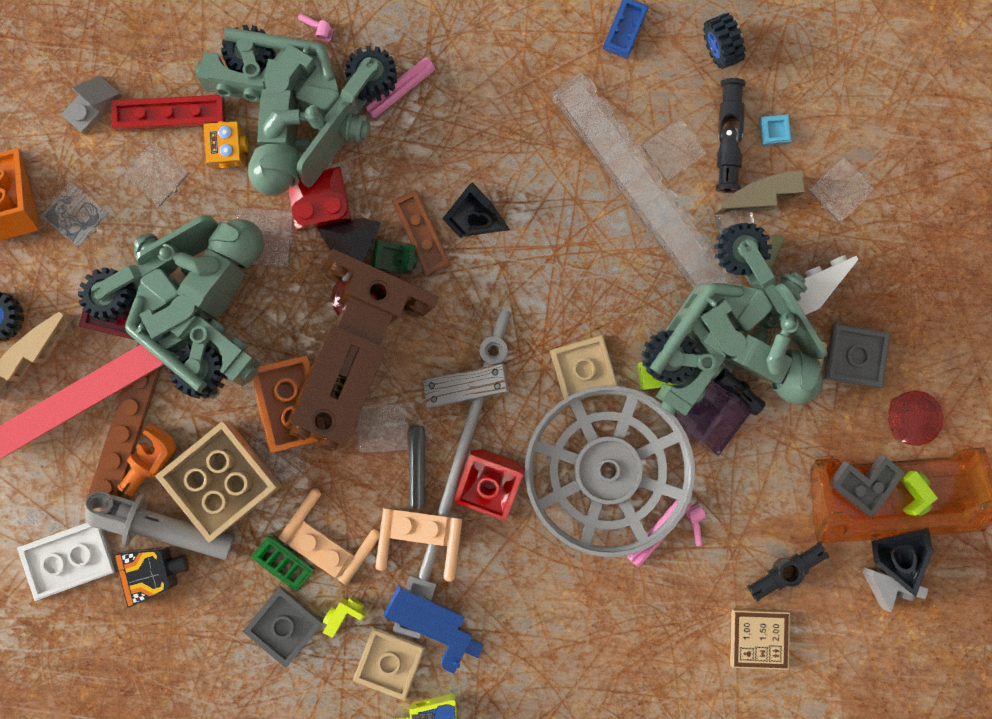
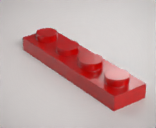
[111,95,225,131]

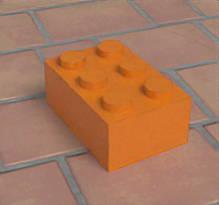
[251,355,325,454]

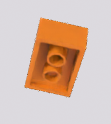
[0,148,39,241]

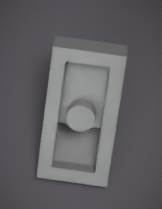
[61,76,121,135]
[863,567,928,612]

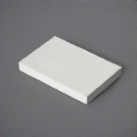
[17,523,118,601]

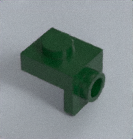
[371,240,417,274]

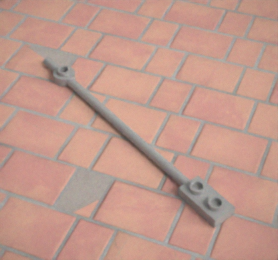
[392,309,511,639]

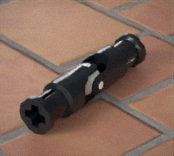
[715,78,746,193]

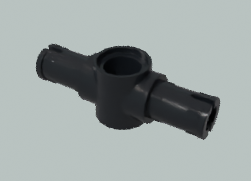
[747,542,829,602]

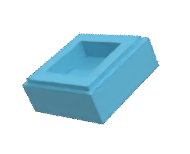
[759,114,792,146]

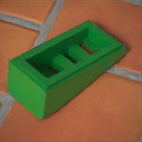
[251,534,315,592]

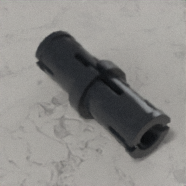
[714,368,766,415]

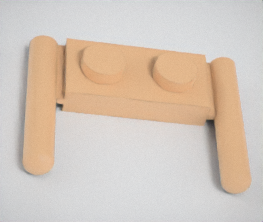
[278,488,380,585]
[375,508,462,582]

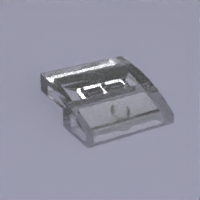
[236,208,294,267]

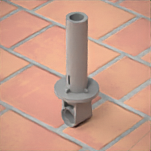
[85,491,234,560]

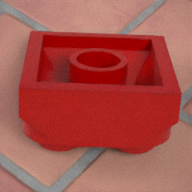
[288,166,351,231]
[453,449,525,521]

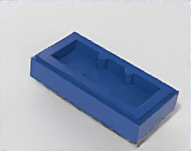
[603,0,649,59]

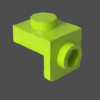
[900,470,938,516]

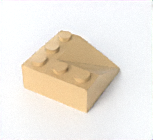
[155,421,283,543]

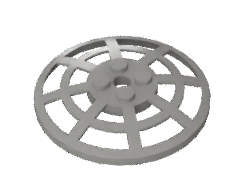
[525,386,695,557]

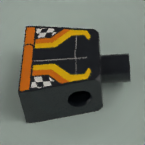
[114,547,189,608]

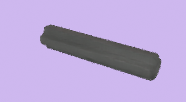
[409,426,425,509]

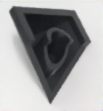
[442,182,510,238]
[317,218,381,262]
[871,528,933,597]

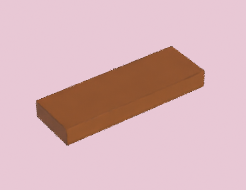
[392,190,451,277]

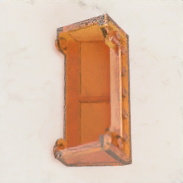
[810,445,992,544]

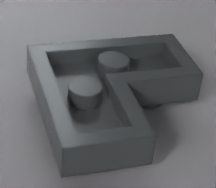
[828,455,905,518]

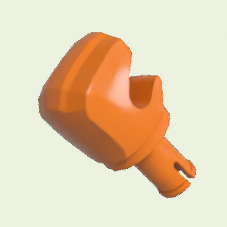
[118,424,177,497]

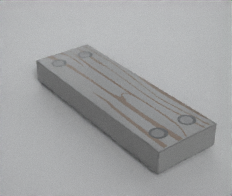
[423,364,509,409]

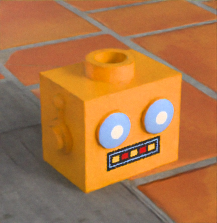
[203,121,249,170]

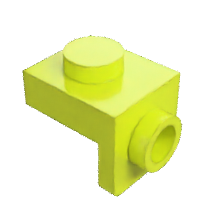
[323,597,367,638]

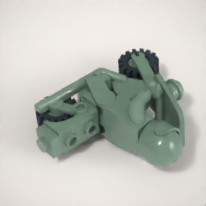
[196,25,397,196]
[78,215,265,399]
[642,223,828,416]

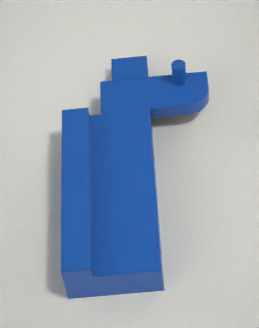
[383,585,484,674]

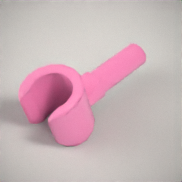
[298,13,333,42]
[686,504,706,546]

